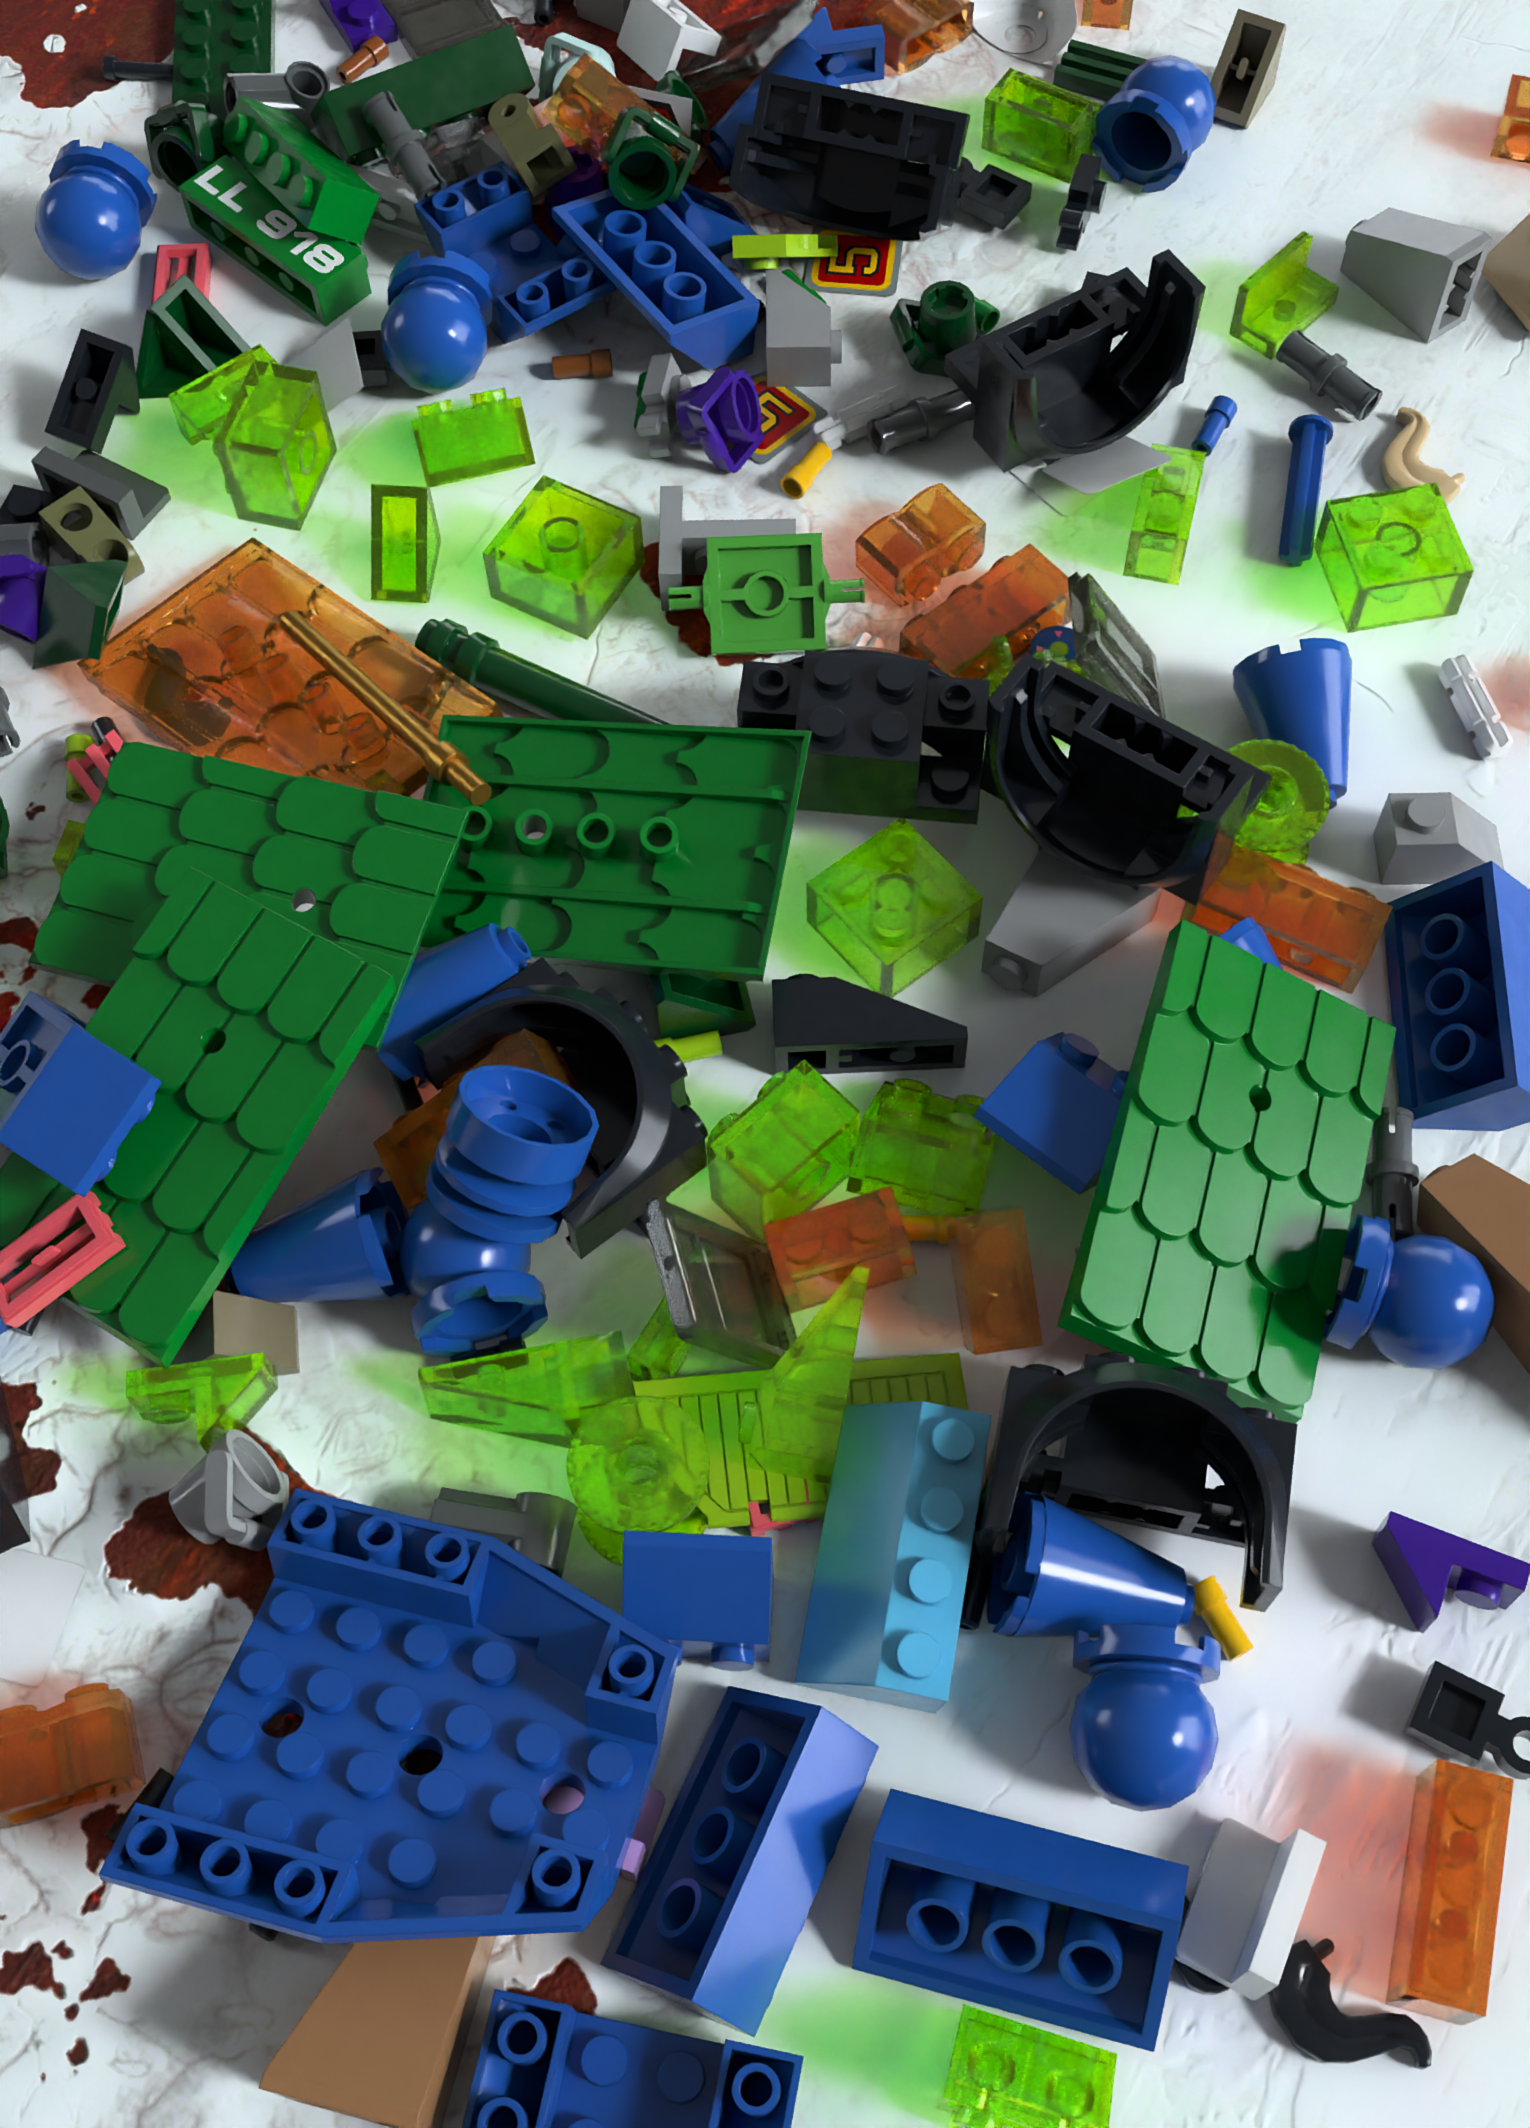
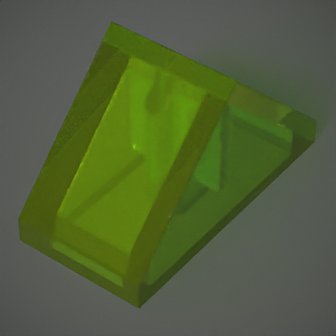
[371,484,441,603]

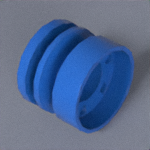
[425,1065,599,1245]

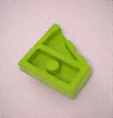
[732,234,838,270]

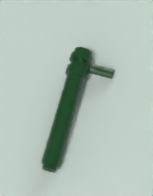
[411,618,672,730]

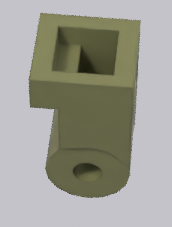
[488,93,578,197]
[38,486,145,586]

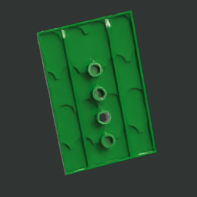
[417,715,812,982]
[28,742,469,1053]
[0,866,397,1370]
[1057,919,1396,1423]

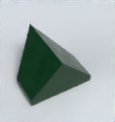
[136,273,260,399]
[32,559,128,670]

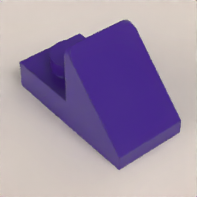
[318,0,398,54]
[1372,1511,1530,1633]

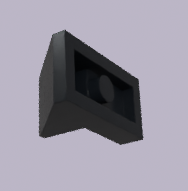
[44,328,140,454]

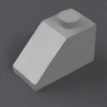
[766,269,842,387]
[1373,792,1504,885]

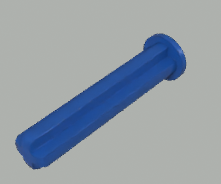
[1278,414,1333,567]

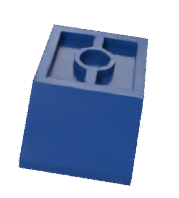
[414,161,616,344]
[0,991,163,1197]
[461,1989,804,2128]

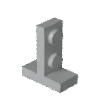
[658,486,796,611]

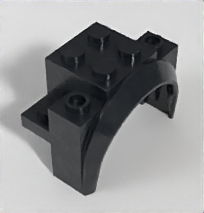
[728,71,971,242]
[944,249,1206,473]
[737,646,990,825]
[980,653,1272,907]
[414,957,708,1259]
[976,1352,1297,1613]

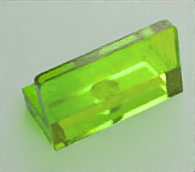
[1229,231,1340,360]
[168,344,295,446]

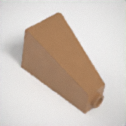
[1416,1153,1530,1375]
[258,1936,496,2128]

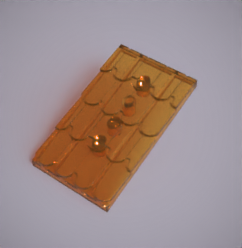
[77,537,504,797]

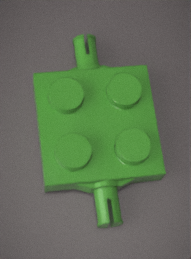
[668,533,865,657]

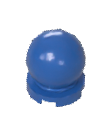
[1091,55,1217,193]
[35,139,158,281]
[381,250,495,395]
[399,1198,548,1358]
[1323,1214,1497,1370]
[1069,1624,1221,1812]

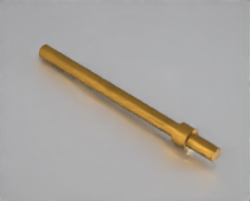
[279,610,492,806]

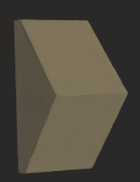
[1210,9,1287,129]
[162,1290,300,1391]

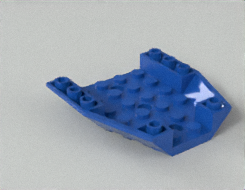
[99,1488,679,1944]

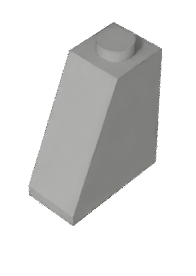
[1340,207,1493,344]
[981,847,1163,997]

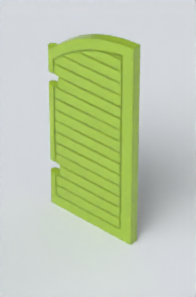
[633,1352,982,1529]

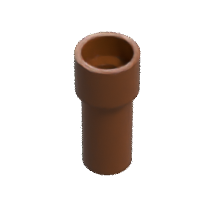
[336,35,389,85]
[552,349,613,379]

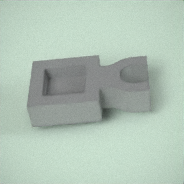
[636,353,692,458]

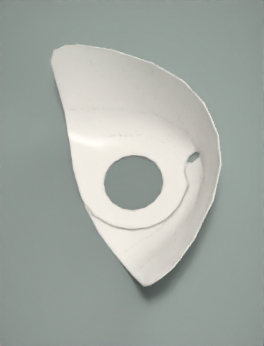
[962,0,1078,64]

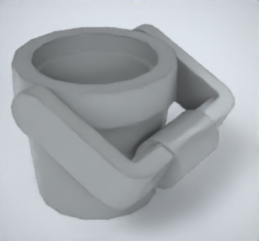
[169,1429,289,1551]

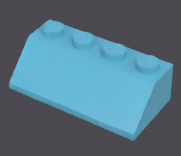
[794,1401,992,1714]

